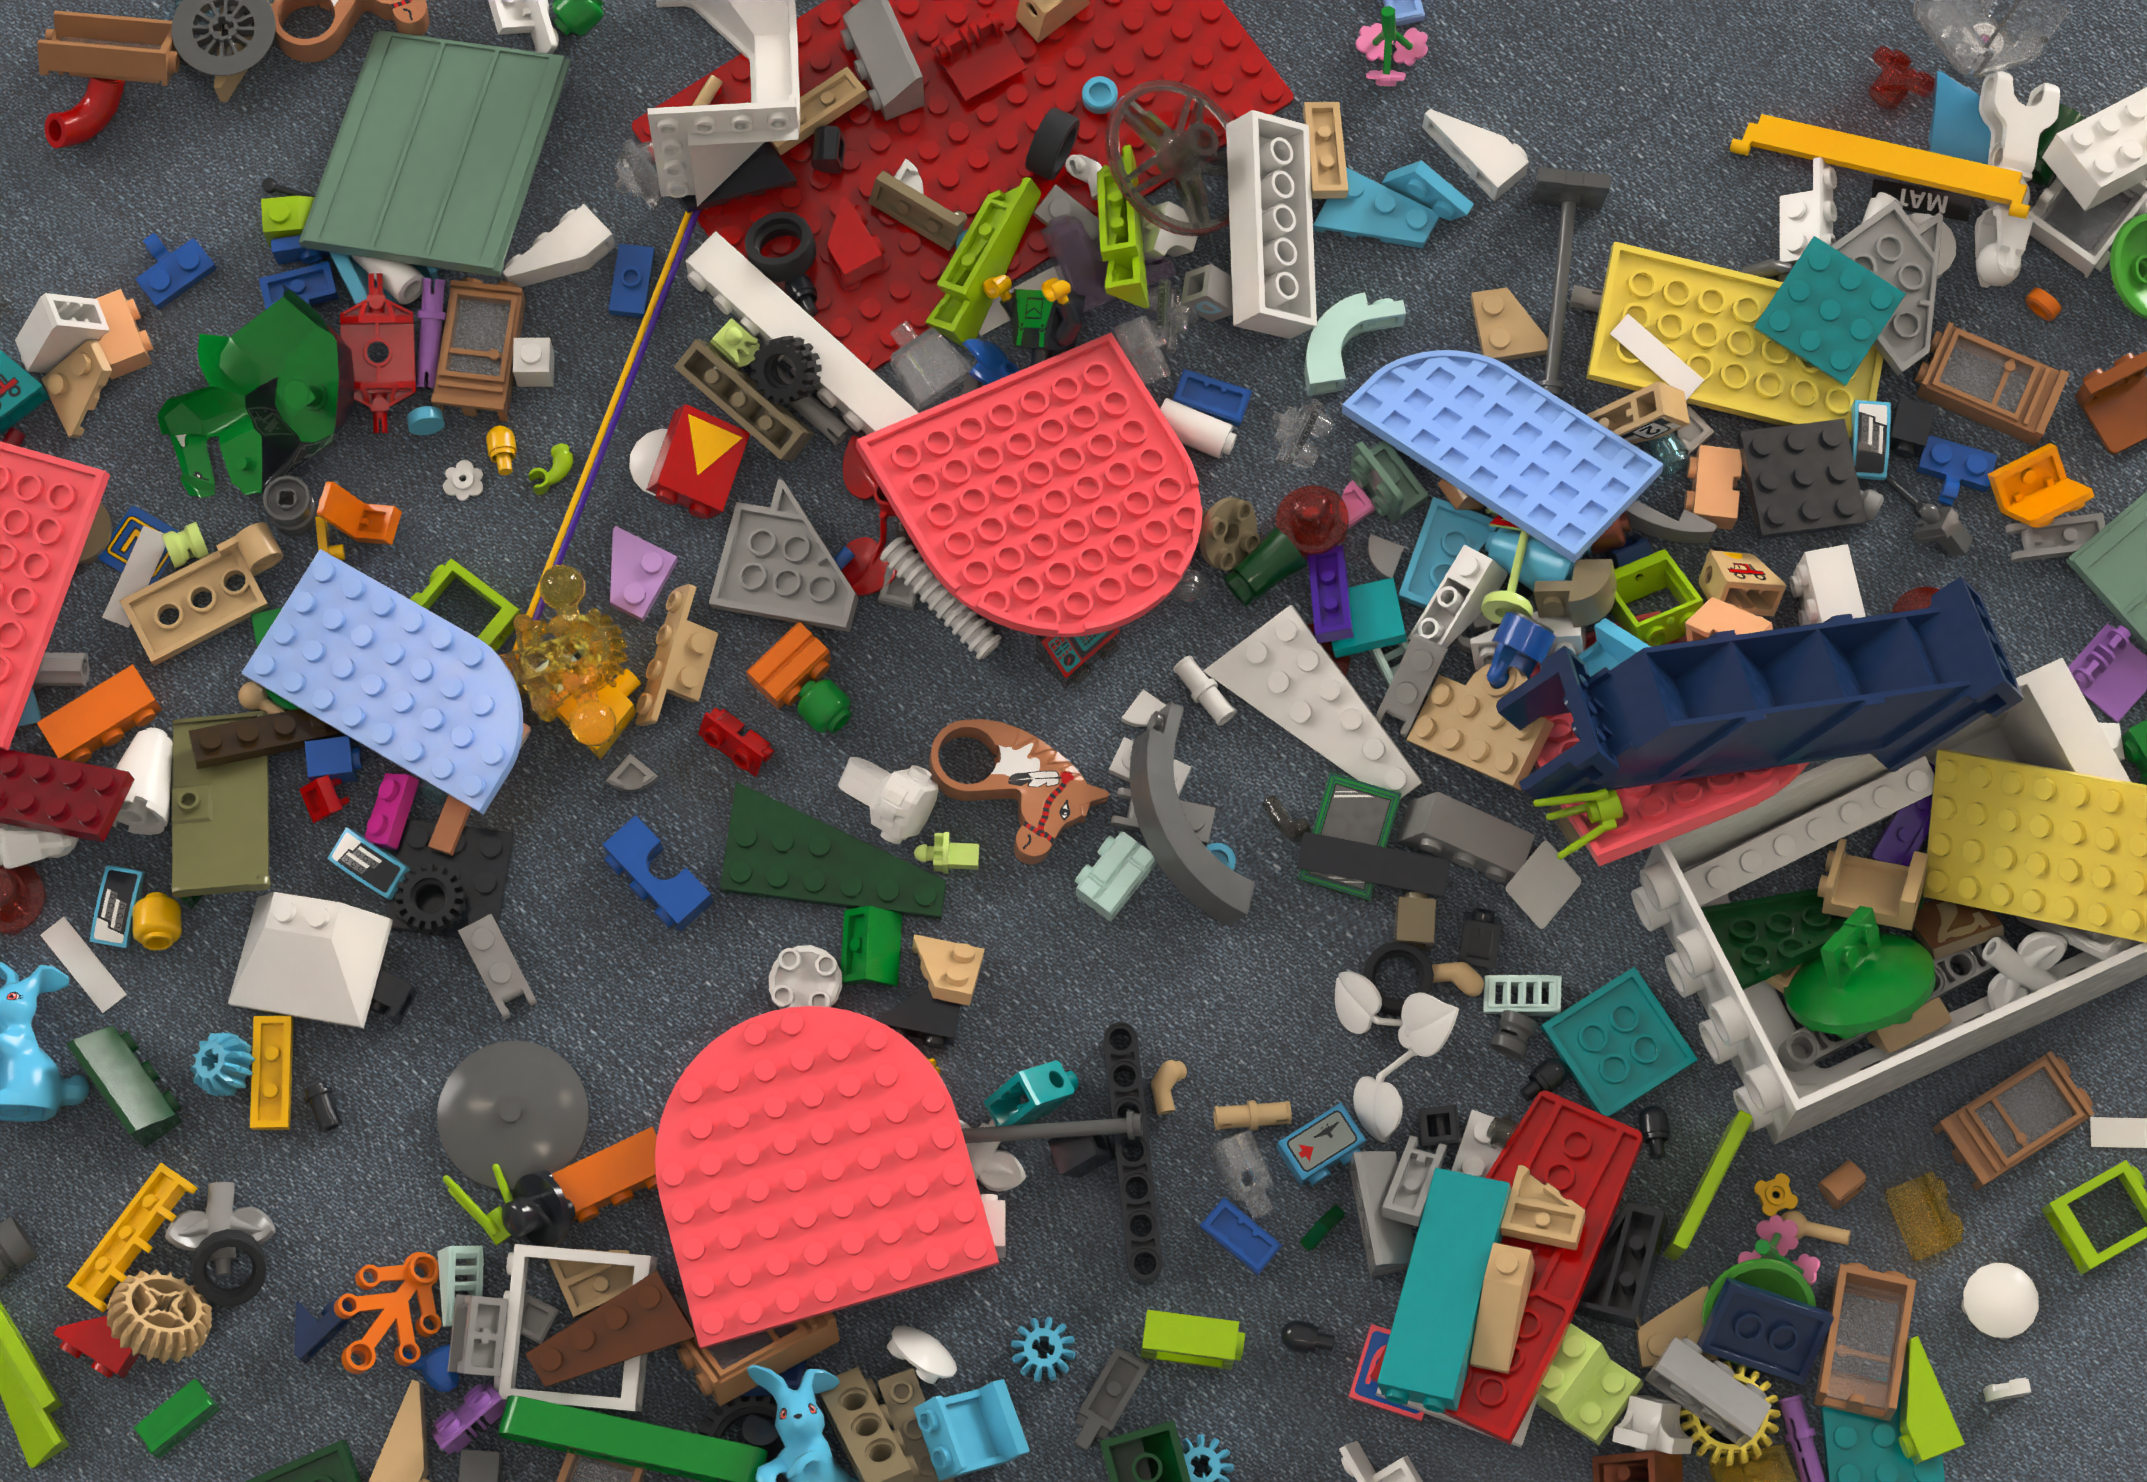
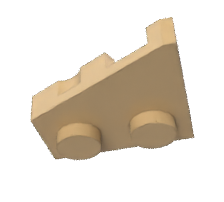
[1471,287,1548,362]
[41,339,112,438]
[912,934,985,1006]
[1501,1165,1586,1250]
[548,1249,634,1319]
[1635,1286,1718,1369]

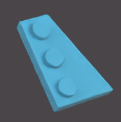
[1313,167,1440,248]
[1398,497,1498,609]

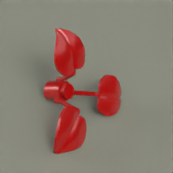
[841,435,897,596]

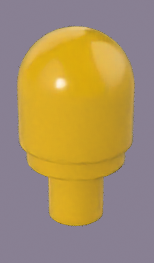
[486,425,517,475]

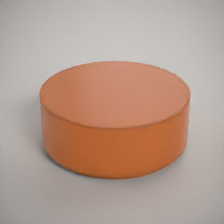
[2025,287,2062,321]

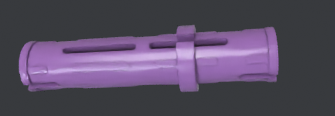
[416,278,446,389]
[1778,1395,1826,1482]

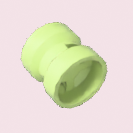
[162,522,209,568]

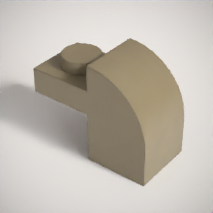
[1533,559,1617,628]

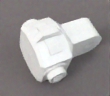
[838,757,938,844]

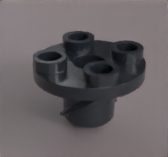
[501,1170,575,1247]

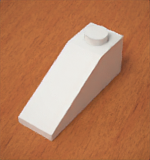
[1422,109,1529,201]

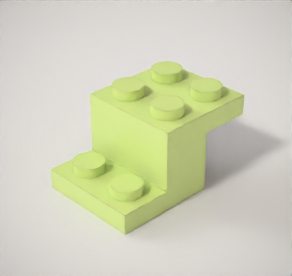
[1535,1323,1644,1446]

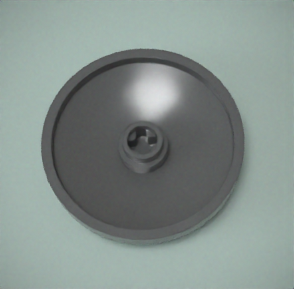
[437,1041,590,1192]

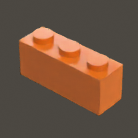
[37,664,162,763]
[552,1126,658,1223]

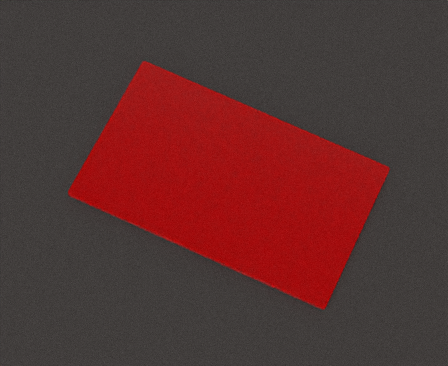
[632,0,1294,372]

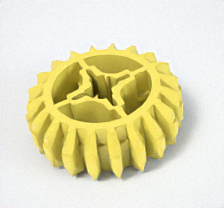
[1680,1361,1781,1467]

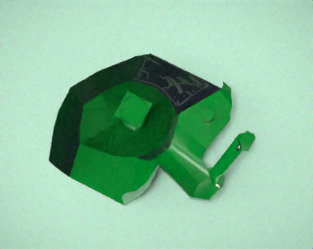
[157,281,354,498]

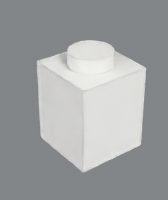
[513,338,554,387]

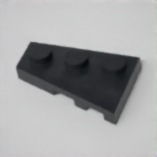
[677,142,797,213]

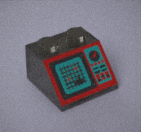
[1036,628,1120,689]

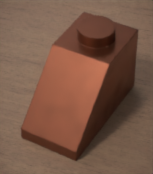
[1592,1450,1683,1482]

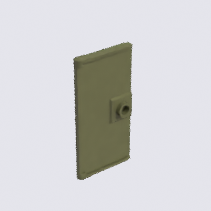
[172,711,270,897]

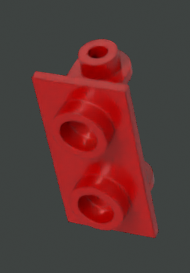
[698,707,775,777]

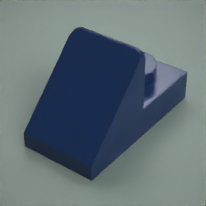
[294,1297,361,1364]

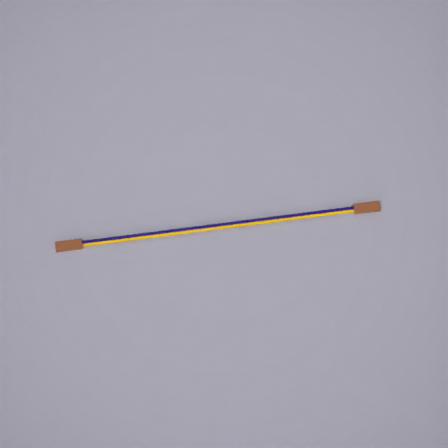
[428,208,708,856]

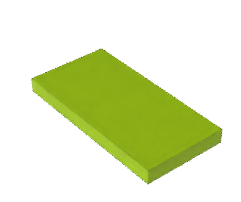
[1663,1109,1753,1261]

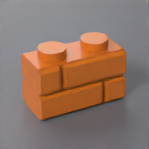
[746,622,831,710]

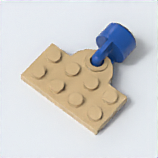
[1406,610,1556,791]

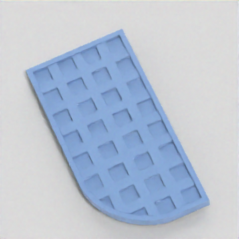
[1342,350,1663,563]
[241,549,523,815]

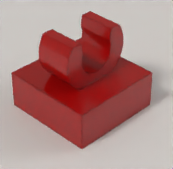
[299,775,350,823]

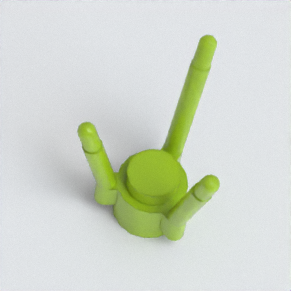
[1533,788,1623,860]
[443,1164,513,1246]

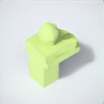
[710,318,760,368]
[914,832,979,874]

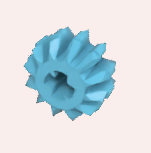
[189,1032,255,1097]
[1011,1317,1076,1383]
[1182,1434,1234,1482]

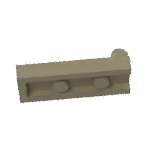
[868,171,967,251]

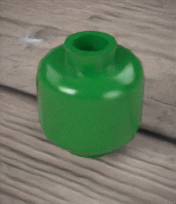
[552,0,605,36]
[797,679,852,734]

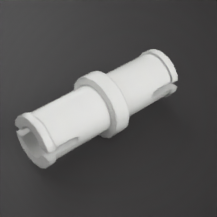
[1173,655,1236,726]

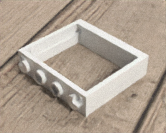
[494,1244,657,1412]

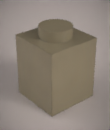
[1394,892,1436,951]

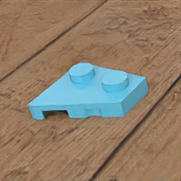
[1382,160,1474,221]

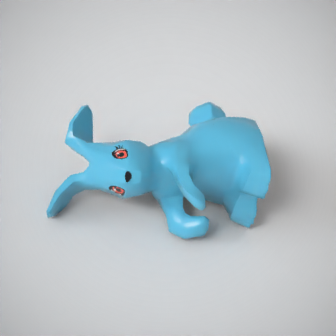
[0,962,90,1122]
[747,1364,859,1482]

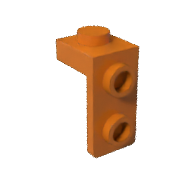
[317,481,402,545]

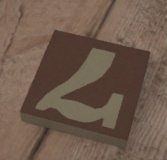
[1912,899,2004,960]

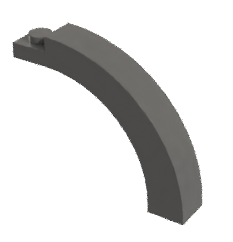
[1130,702,1255,926]

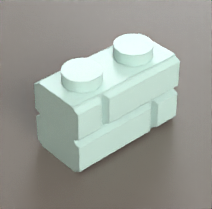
[1075,831,1156,921]

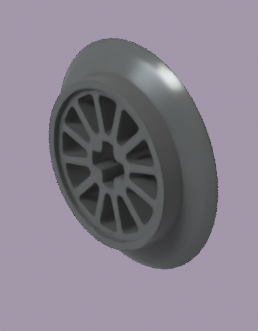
[172,0,276,76]

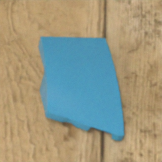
[1928,71,1991,165]

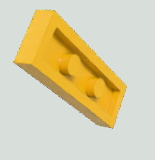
[250,1016,294,1130]

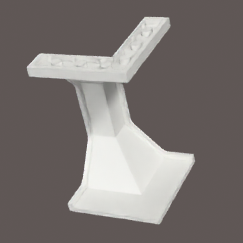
[647,0,801,207]

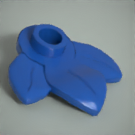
[963,339,1020,385]

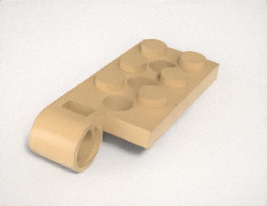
[119,522,284,666]

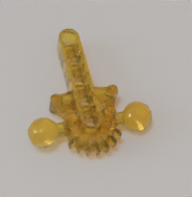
[499,565,628,746]

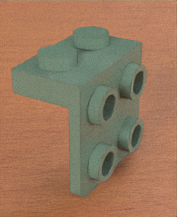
[1350,440,1429,523]

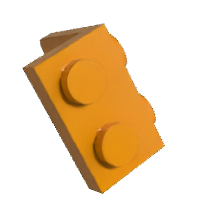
[1987,443,2094,528]

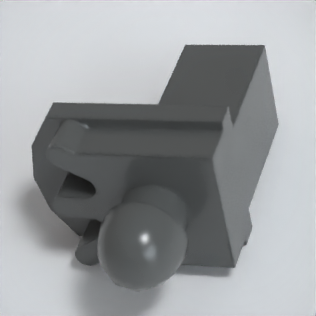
[1913,503,1973,557]

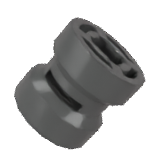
[1489,1010,1538,1060]

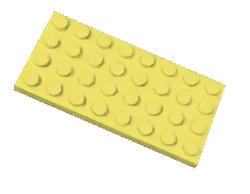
[1586,242,1884,442]
[1923,749,2147,943]

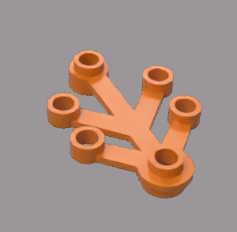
[334,1252,441,1374]

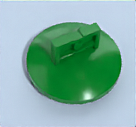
[1784,906,1936,1039]

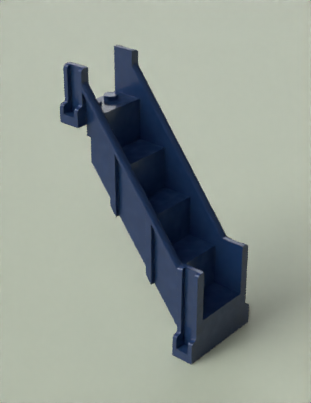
[1496,576,2024,808]

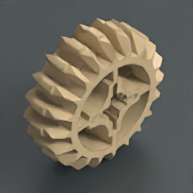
[107,1269,212,1364]

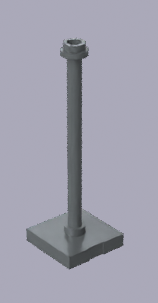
[1531,167,1611,398]
[962,1111,1143,1144]

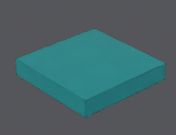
[1332,577,1407,658]

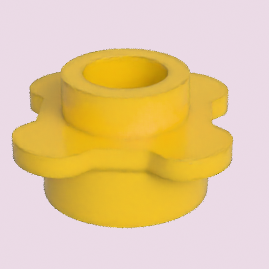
[1754,1173,1798,1217]

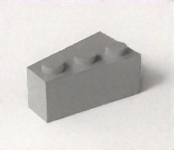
[1396,791,1535,882]

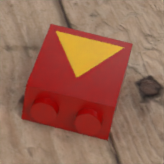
[646,404,750,519]

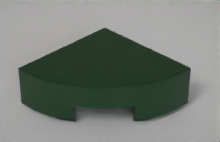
[1299,1204,1345,1251]

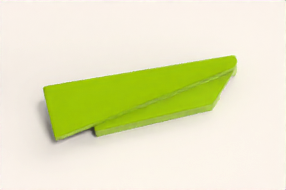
[1097,145,1149,308]
[925,177,1041,350]
[0,1301,70,1468]

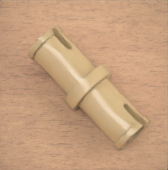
[1213,1100,1292,1131]

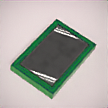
[1298,772,1402,901]

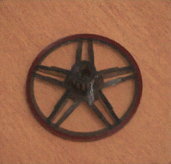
[1105,80,1232,237]

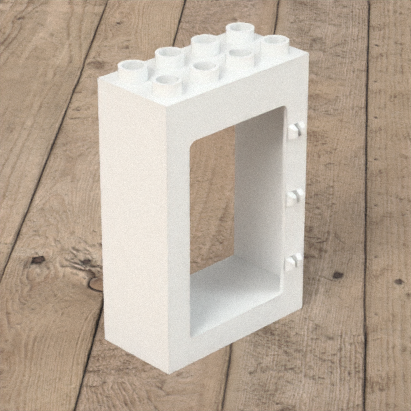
[1631,658,2147,1144]

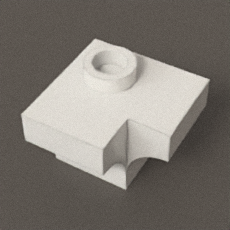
[1141,201,1203,262]
[1612,1395,1693,1454]

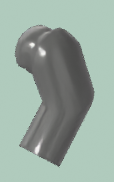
[1742,259,1794,282]

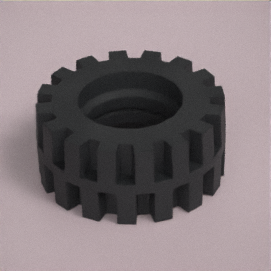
[751,336,822,404]

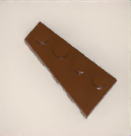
[525,1271,697,1387]

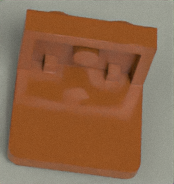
[2074,351,2147,455]

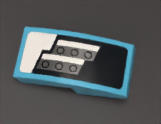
[1850,400,1891,480]
[327,827,411,900]
[89,865,145,948]

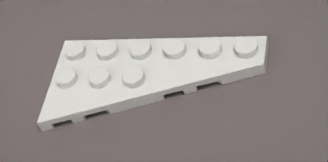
[1203,605,1423,800]

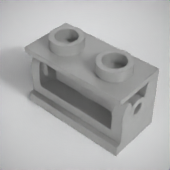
[447,1294,508,1377]

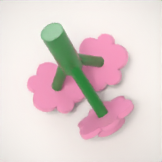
[1355,6,1428,88]
[1737,1215,1820,1286]

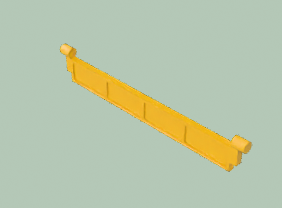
[1730,114,2030,220]

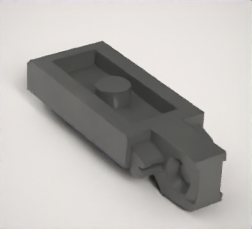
[1073,1346,1150,1454]

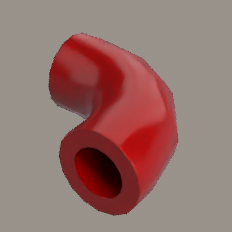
[44,77,125,148]

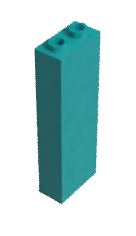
[1377,1167,1511,1413]

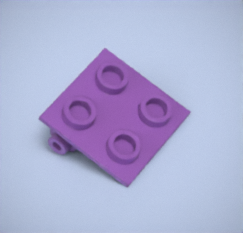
[2068,623,2147,723]
[430,1382,506,1456]

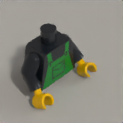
[983,275,1086,366]

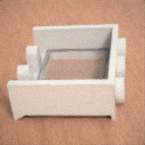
[2028,177,2147,278]

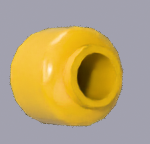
[132,892,182,951]

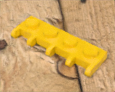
[67,1163,198,1313]

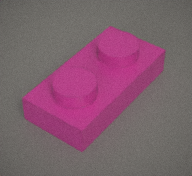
[364,773,420,849]

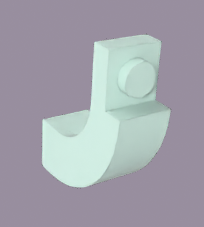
[1304,292,1406,396]

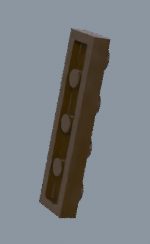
[188,709,344,769]

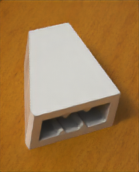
[15,293,110,373]

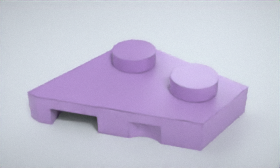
[610,526,678,622]

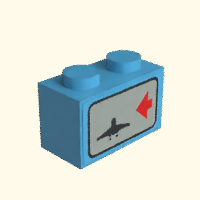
[1276,1102,1366,1187]

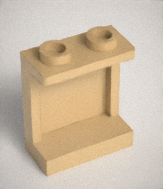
[1818,838,1929,931]

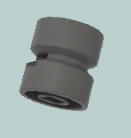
[262,475,318,537]
[0,1215,38,1281]

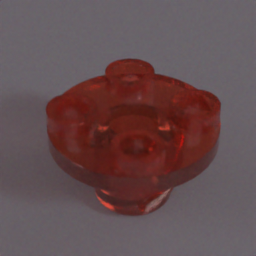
[1868,45,1935,110]
[1276,485,1349,556]
[0,864,47,935]

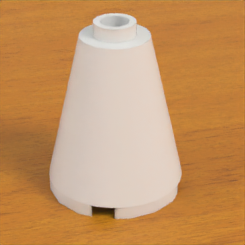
[112,727,173,835]

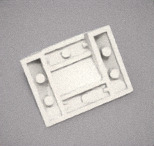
[228,892,393,1028]

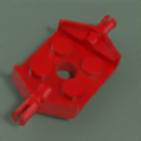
[340,273,416,434]

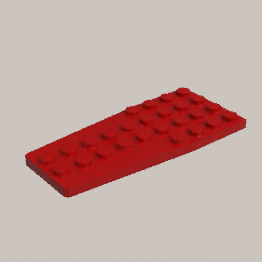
[1370,1090,1643,1445]

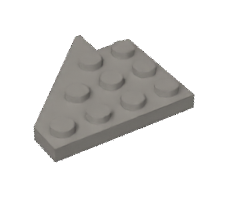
[1831,200,1943,376]
[709,479,859,632]

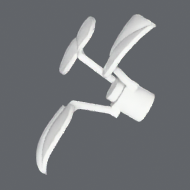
[1335,971,1459,1143]

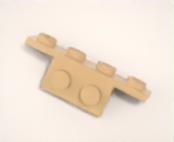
[636,584,718,726]

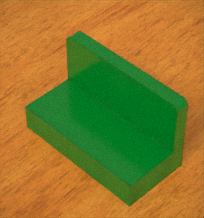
[841,905,902,987]
[133,1378,221,1459]

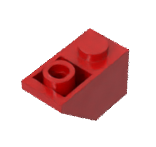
[827,196,886,288]
[53,1315,140,1379]

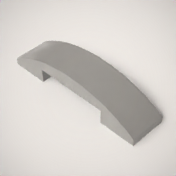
[1625,500,1717,543]

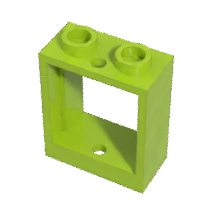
[1610,549,1704,647]
[410,558,523,652]
[2041,1160,2147,1275]
[1140,1310,1245,1370]

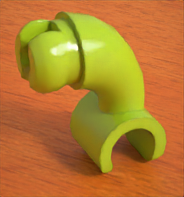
[528,443,573,495]

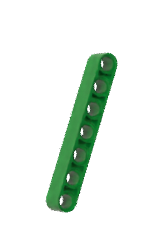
[498,1395,768,1482]

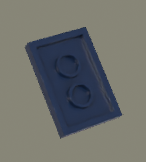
[1697,1277,1834,1385]

